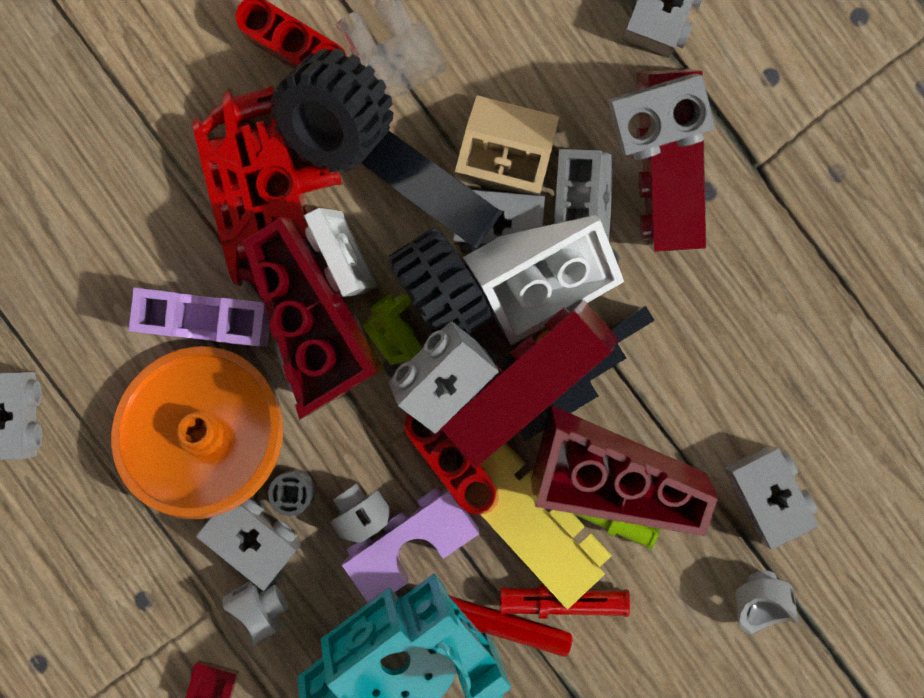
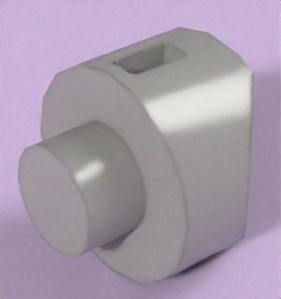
[330,483,389,543]
[735,571,799,635]
[222,581,288,647]

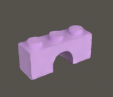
[129,288,270,347]
[342,487,479,603]

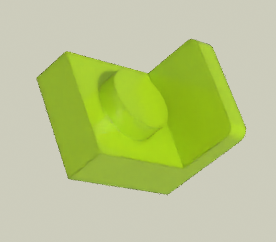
[361,294,422,365]

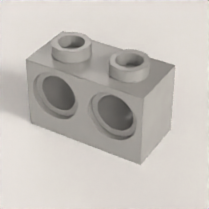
[607,74,715,160]

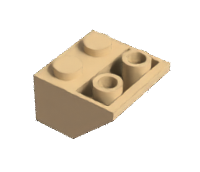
[455,95,559,196]

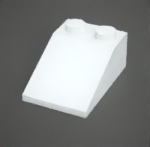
[463,215,624,346]

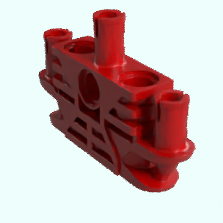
[192,86,342,286]

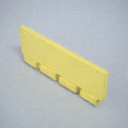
[467,442,612,610]

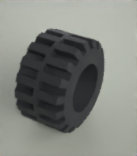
[271,48,394,172]
[389,227,492,335]

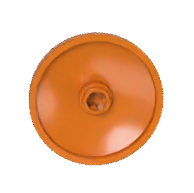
[111,346,283,519]

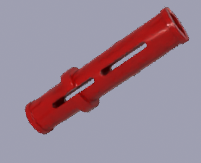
[499,584,630,619]

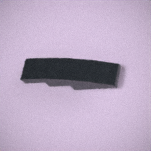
[361,131,502,248]
[519,306,655,441]

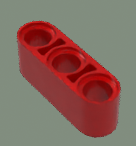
[235,0,347,69]
[404,414,499,515]

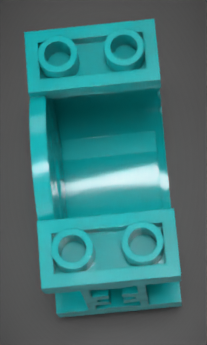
[297,573,512,698]

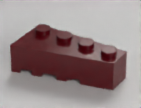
[635,68,706,252]
[242,217,385,420]
[441,300,619,468]
[531,405,718,536]

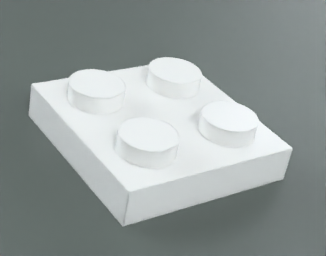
[304,208,378,297]

